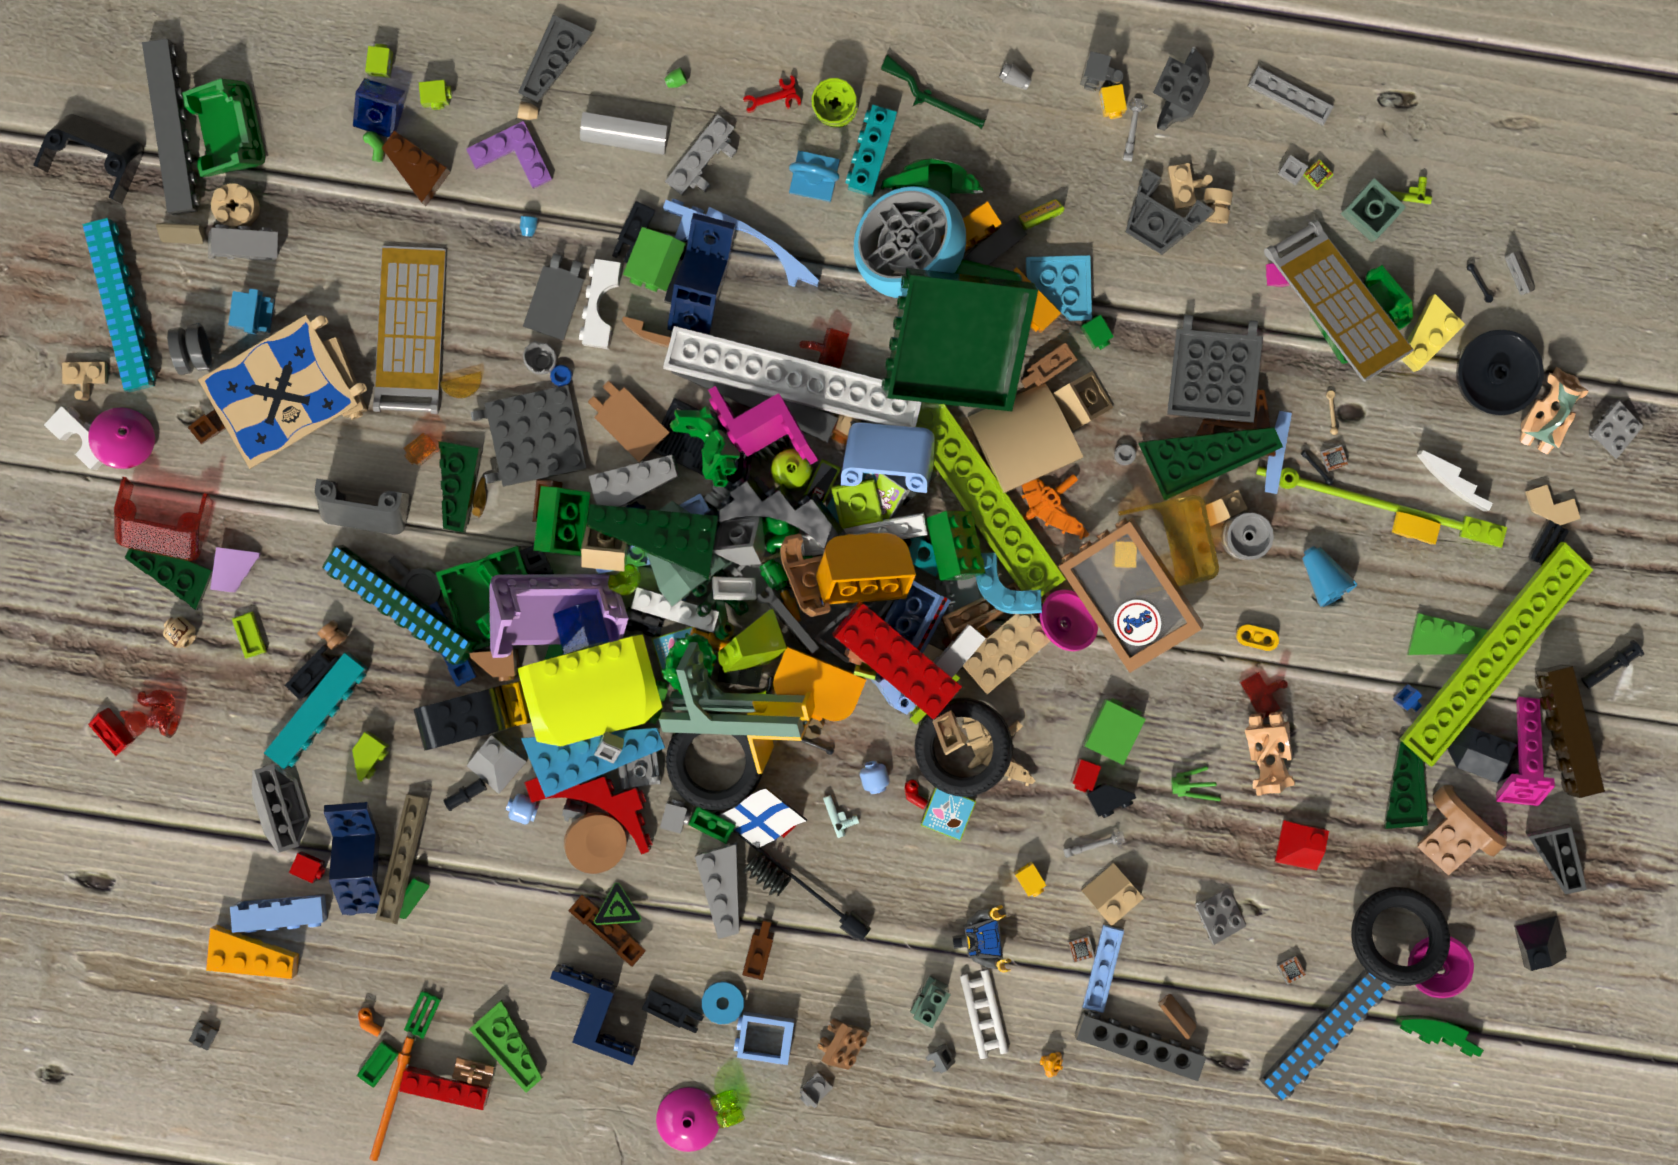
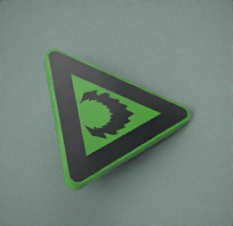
[594,883,641,925]

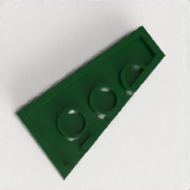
[438,441,481,533]

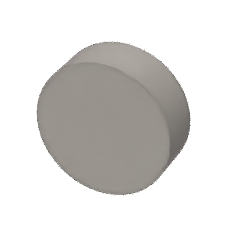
[1114,444,1136,465]

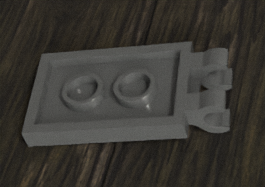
[523,253,585,341]
[756,587,819,655]

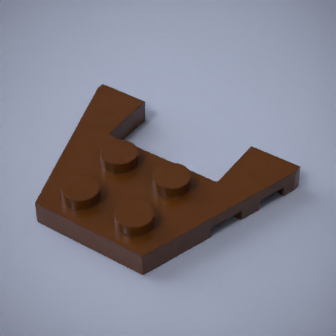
[1196,389,1276,457]

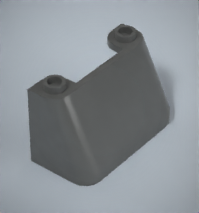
[315,478,411,535]

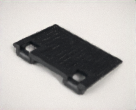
[653,398,736,476]

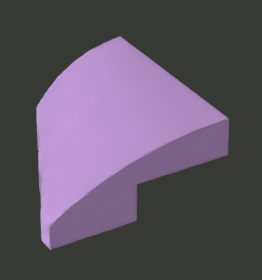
[210,547,261,592]

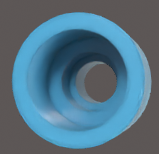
[520,216,538,237]

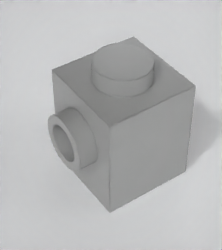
[660,799,691,834]

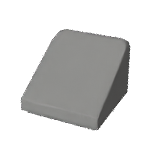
[594,732,624,764]

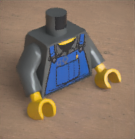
[952,905,1011,973]

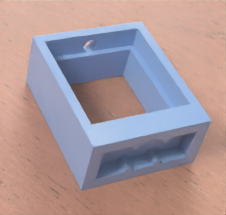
[734,1012,794,1065]

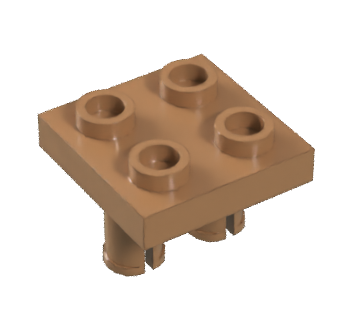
[817,1018,869,1070]

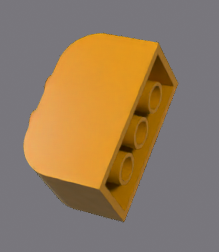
[816,533,916,604]
[773,646,867,721]

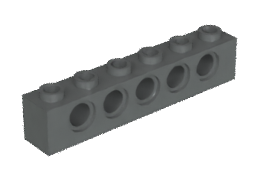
[1074,1011,1206,1081]

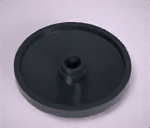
[1456,330,1544,416]

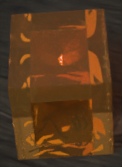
[403,432,440,466]

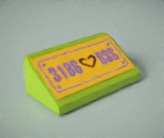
[1018,199,1065,230]

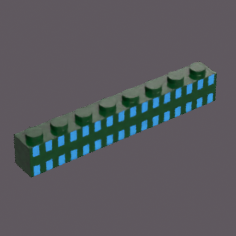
[322,545,478,665]

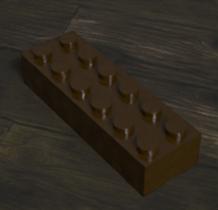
[1535,665,1605,798]

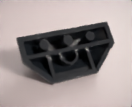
[1447,725,1519,783]

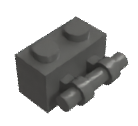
[1080,51,1123,92]

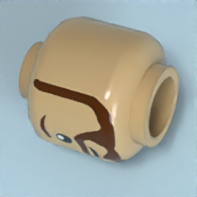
[163,616,196,648]

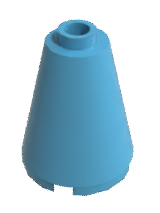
[1302,546,1357,607]

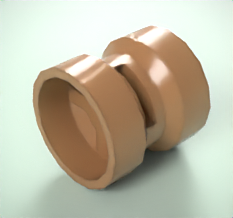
[317,620,348,650]

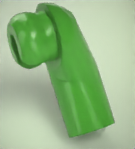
[363,131,385,162]

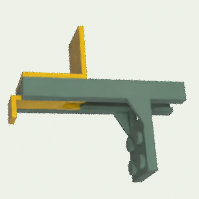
[659,642,815,774]

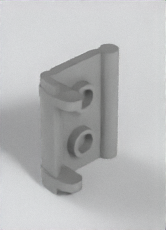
[618,752,661,789]

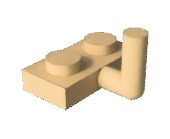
[1167,163,1213,210]
[62,362,108,401]

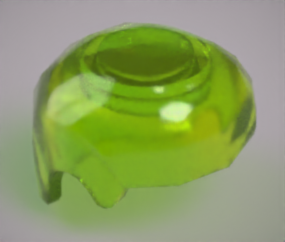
[607,564,641,596]

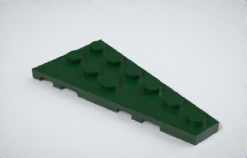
[1138,427,1283,501]

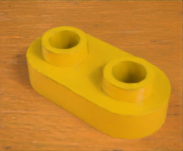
[1236,624,1279,651]

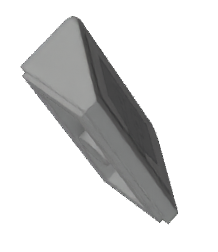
[1505,251,1535,296]

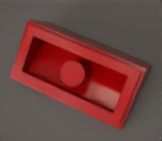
[88,708,135,757]

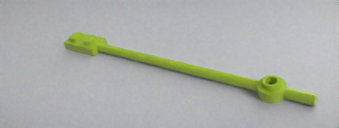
[1256,466,1507,548]

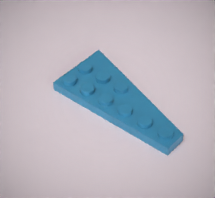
[521,728,666,798]

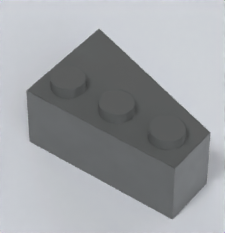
[1526,824,1587,895]

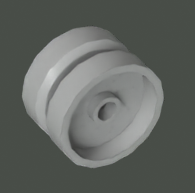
[1221,513,1274,560]

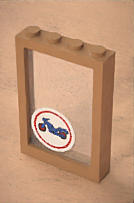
[1058,517,1204,673]

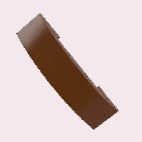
[188,409,226,445]
[568,894,646,967]

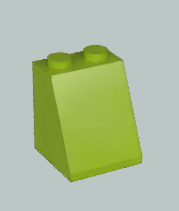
[718,609,787,673]

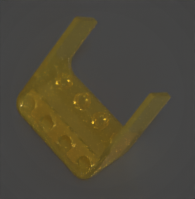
[1118,495,1219,596]

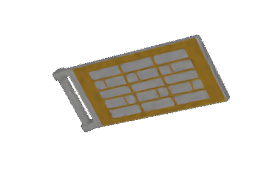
[1264,219,1414,382]
[373,246,446,414]

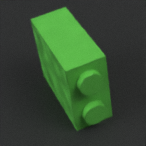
[623,227,685,292]
[1083,698,1146,765]

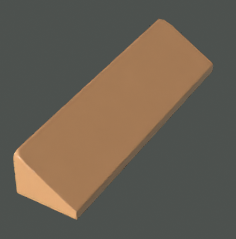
[942,582,1021,640]

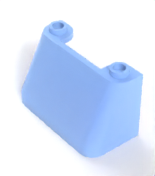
[841,422,934,493]

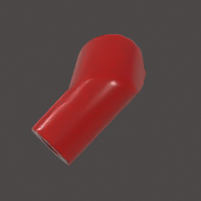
[904,779,928,809]

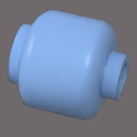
[859,761,890,794]
[506,794,539,825]

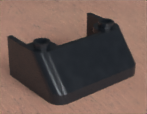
[33,114,144,204]

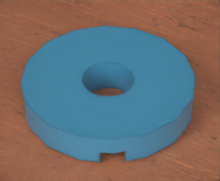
[702,981,744,1024]

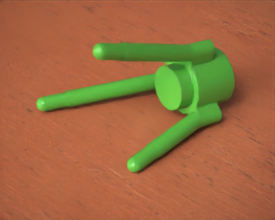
[1171,766,1221,801]

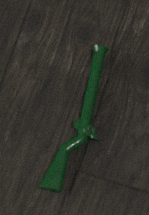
[881,54,987,130]

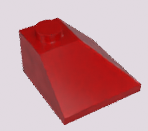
[1274,820,1329,870]

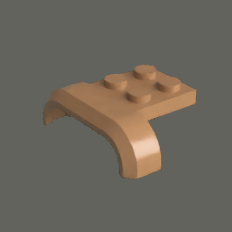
[780,533,831,617]
[1417,785,1507,875]

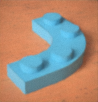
[976,553,1042,614]

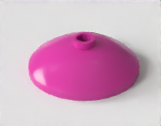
[88,407,155,469]
[1040,590,1098,651]
[1408,937,1474,998]
[656,1087,720,1152]

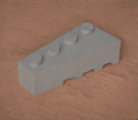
[695,842,740,939]

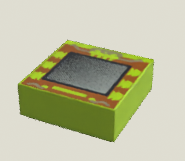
[1303,159,1334,190]

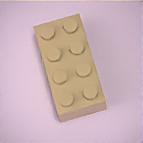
[963,614,1050,694]

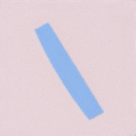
[1265,411,1292,494]

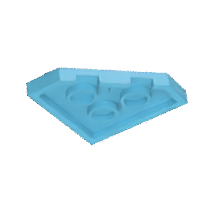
[1026,255,1092,321]

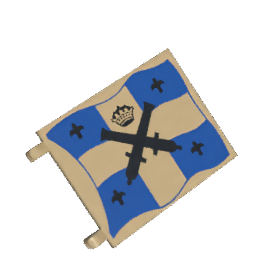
[198,315,367,469]

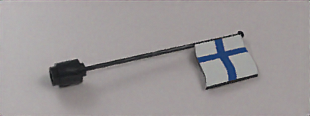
[714,787,871,942]

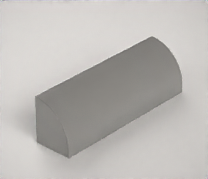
[580,112,669,155]

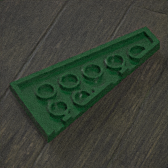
[587,504,719,580]

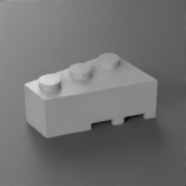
[208,225,278,260]

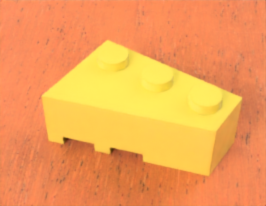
[1401,294,1465,372]

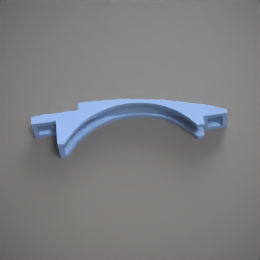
[663,199,819,287]

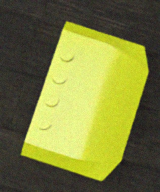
[518,634,663,747]

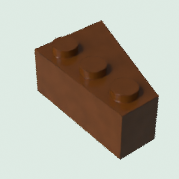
[382,131,450,207]

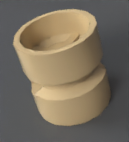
[1204,188,1233,224]

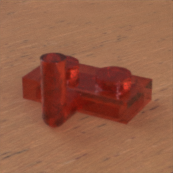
[799,328,849,369]
[1239,672,1288,719]

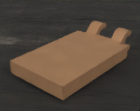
[588,381,670,463]

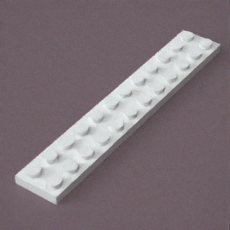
[663,326,922,427]

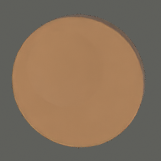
[564,812,627,874]

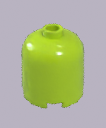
[771,449,813,492]

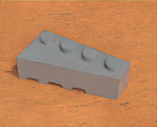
[589,455,680,507]

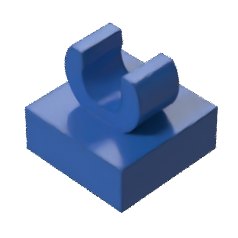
[1393,684,1422,712]

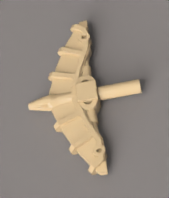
[962,717,1036,786]

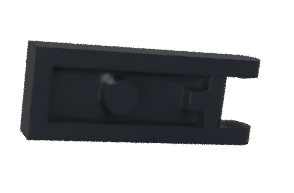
[284,644,340,700]

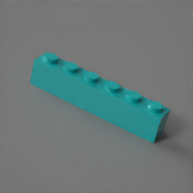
[264,652,368,769]

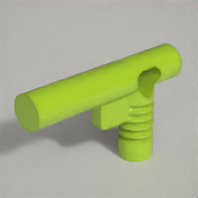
[1389,177,1432,204]

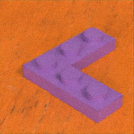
[466,121,552,189]

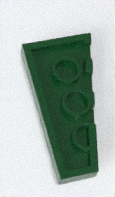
[125,538,213,610]
[1384,741,1428,829]

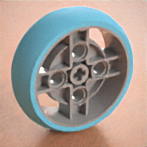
[853,186,966,298]

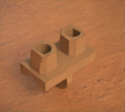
[452,1057,495,1088]

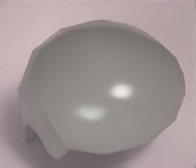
[523,341,557,375]

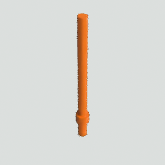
[369,1036,414,1161]

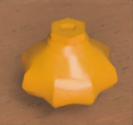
[1040,1052,1063,1077]

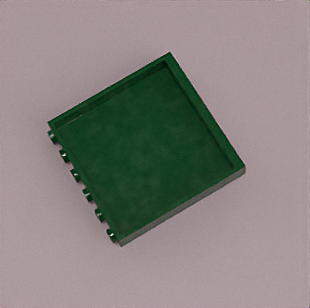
[881,268,1038,412]

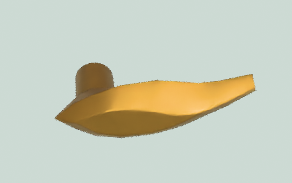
[472,478,486,518]

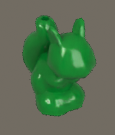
[762,517,799,554]

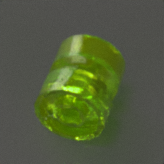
[710,1089,745,1128]

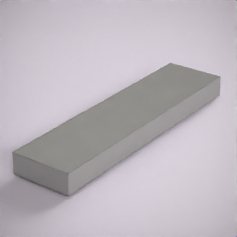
[1247,66,1334,126]

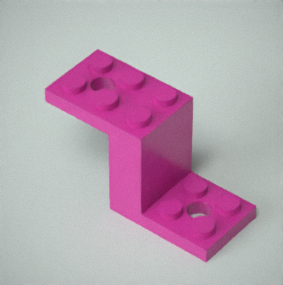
[708,386,818,464]

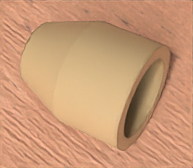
[517,101,539,120]

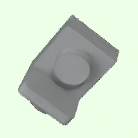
[800,1072,833,1108]

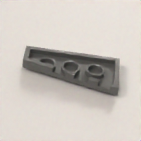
[518,15,593,103]

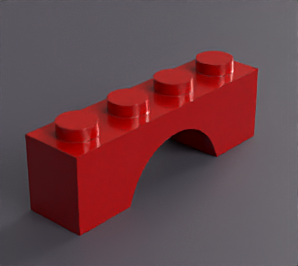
[399,1066,491,1110]

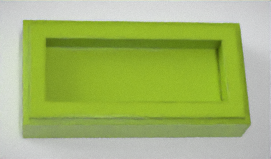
[232,612,267,659]

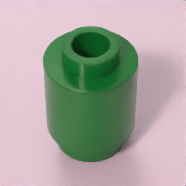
[759,558,789,591]

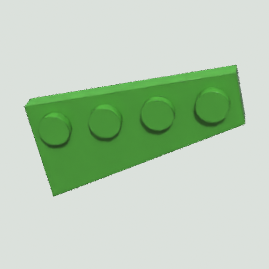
[1407,613,1488,655]
[469,1000,543,1093]

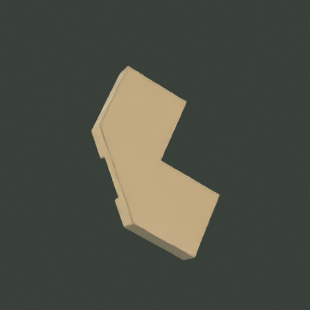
[1525,485,1581,525]

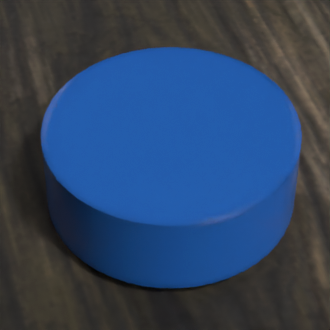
[550,365,572,387]

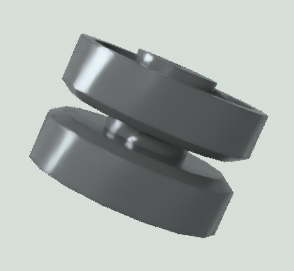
[167,323,212,375]

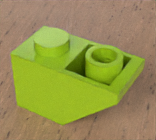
[352,731,389,782]

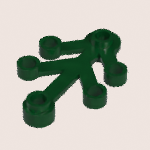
[692,568,749,640]

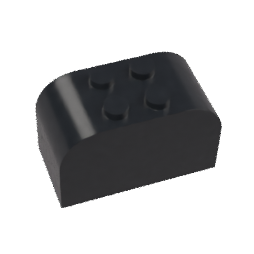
[413,686,511,751]

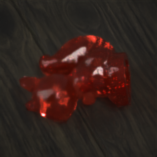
[120,690,180,738]

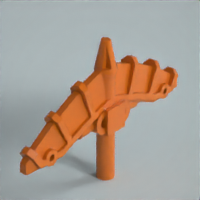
[1022,474,1090,540]

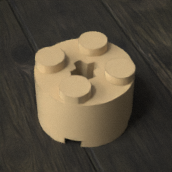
[211,184,260,229]

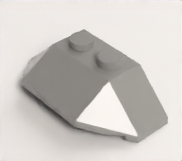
[252,764,309,853]

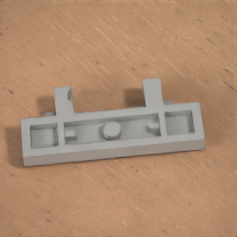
[665,115,737,195]

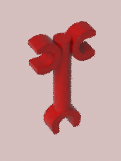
[743,75,801,113]

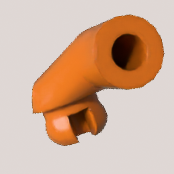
[358,1007,383,1037]

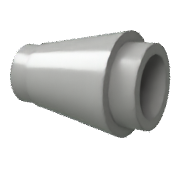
[999,62,1032,90]

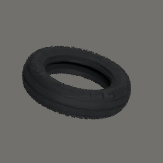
[915,698,1013,797]
[666,711,763,810]
[1351,887,1450,986]

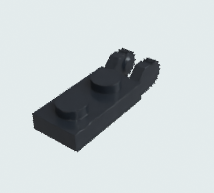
[612,201,656,263]
[642,989,704,1033]

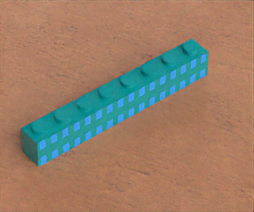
[82,218,156,392]

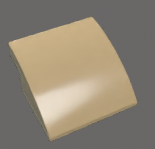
[967,383,1083,493]

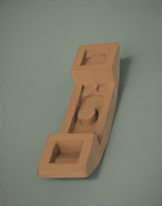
[622,316,671,348]

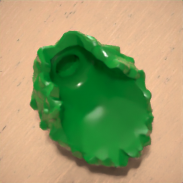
[662,633,717,695]

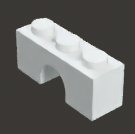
[44,406,103,470]

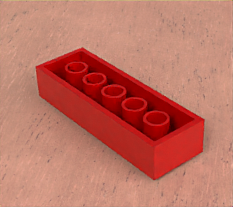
[832,601,962,720]

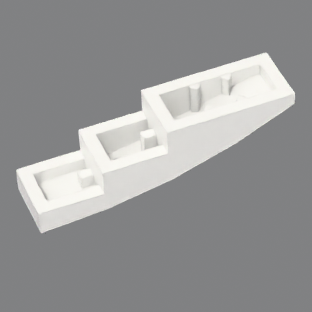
[1417,450,1493,511]
[933,625,986,677]

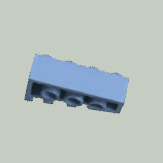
[230,894,327,933]

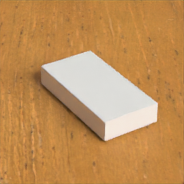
[712,577,757,600]

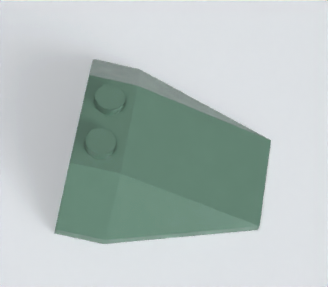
[647,501,733,607]

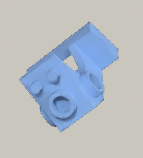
[870,672,916,715]

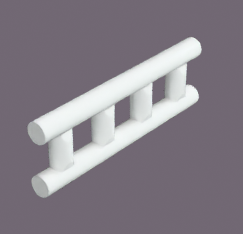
[960,969,1009,1059]

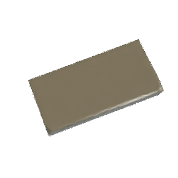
[156,223,205,244]

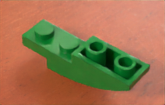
[1396,1015,1484,1057]

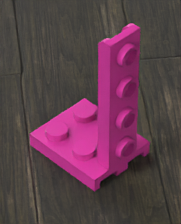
[1496,697,1555,806]

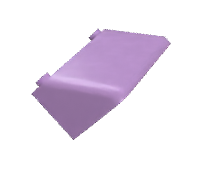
[490,574,628,658]

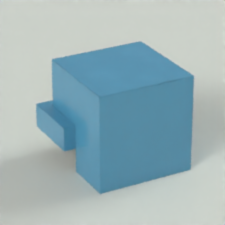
[228,289,275,335]

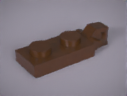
[742,918,774,981]

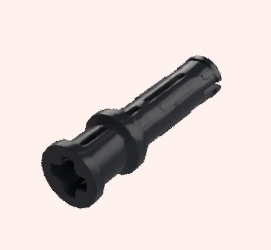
[1581,640,1644,690]

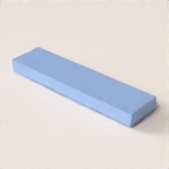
[1082,924,1124,1013]

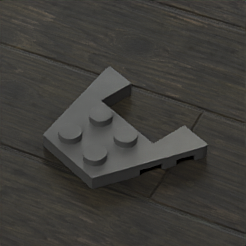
[1125,168,1215,255]

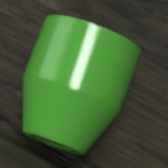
[664,67,688,88]

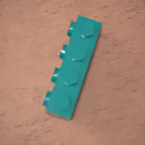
[845,105,897,197]

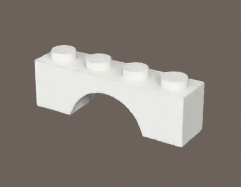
[579,259,622,349]
[631,587,719,633]

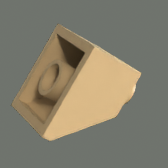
[1052,371,1114,431]
[581,525,628,571]
[1081,863,1144,926]

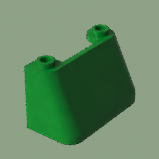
[182,78,265,177]
[1310,265,1413,364]

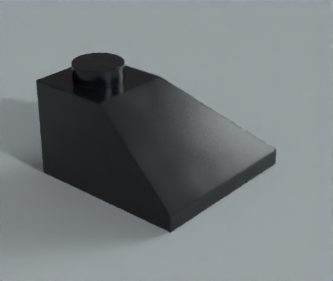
[1514,916,1567,971]

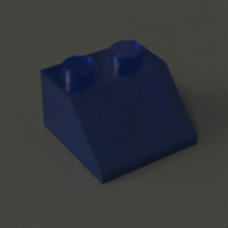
[353,78,405,138]
[553,600,610,655]

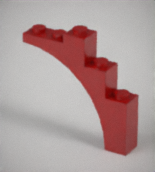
[524,775,653,855]

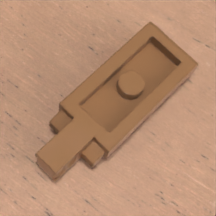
[1021,342,1078,389]

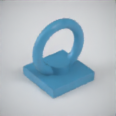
[789,150,840,202]

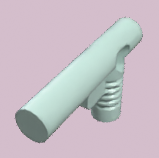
[823,795,859,838]

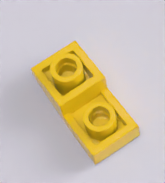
[1392,512,1441,544]

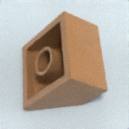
[470,649,520,681]

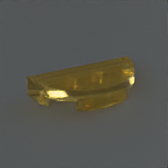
[439,371,482,399]

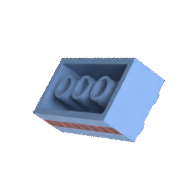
[884,580,951,653]

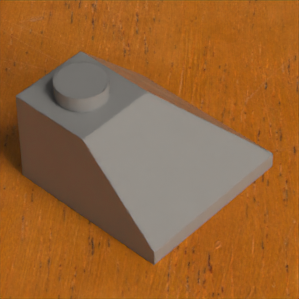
[714,516,765,566]
[467,734,527,794]

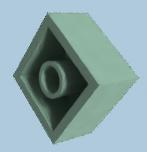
[1340,178,1406,242]

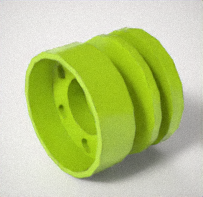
[812,78,858,128]

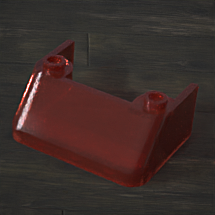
[114,476,214,561]

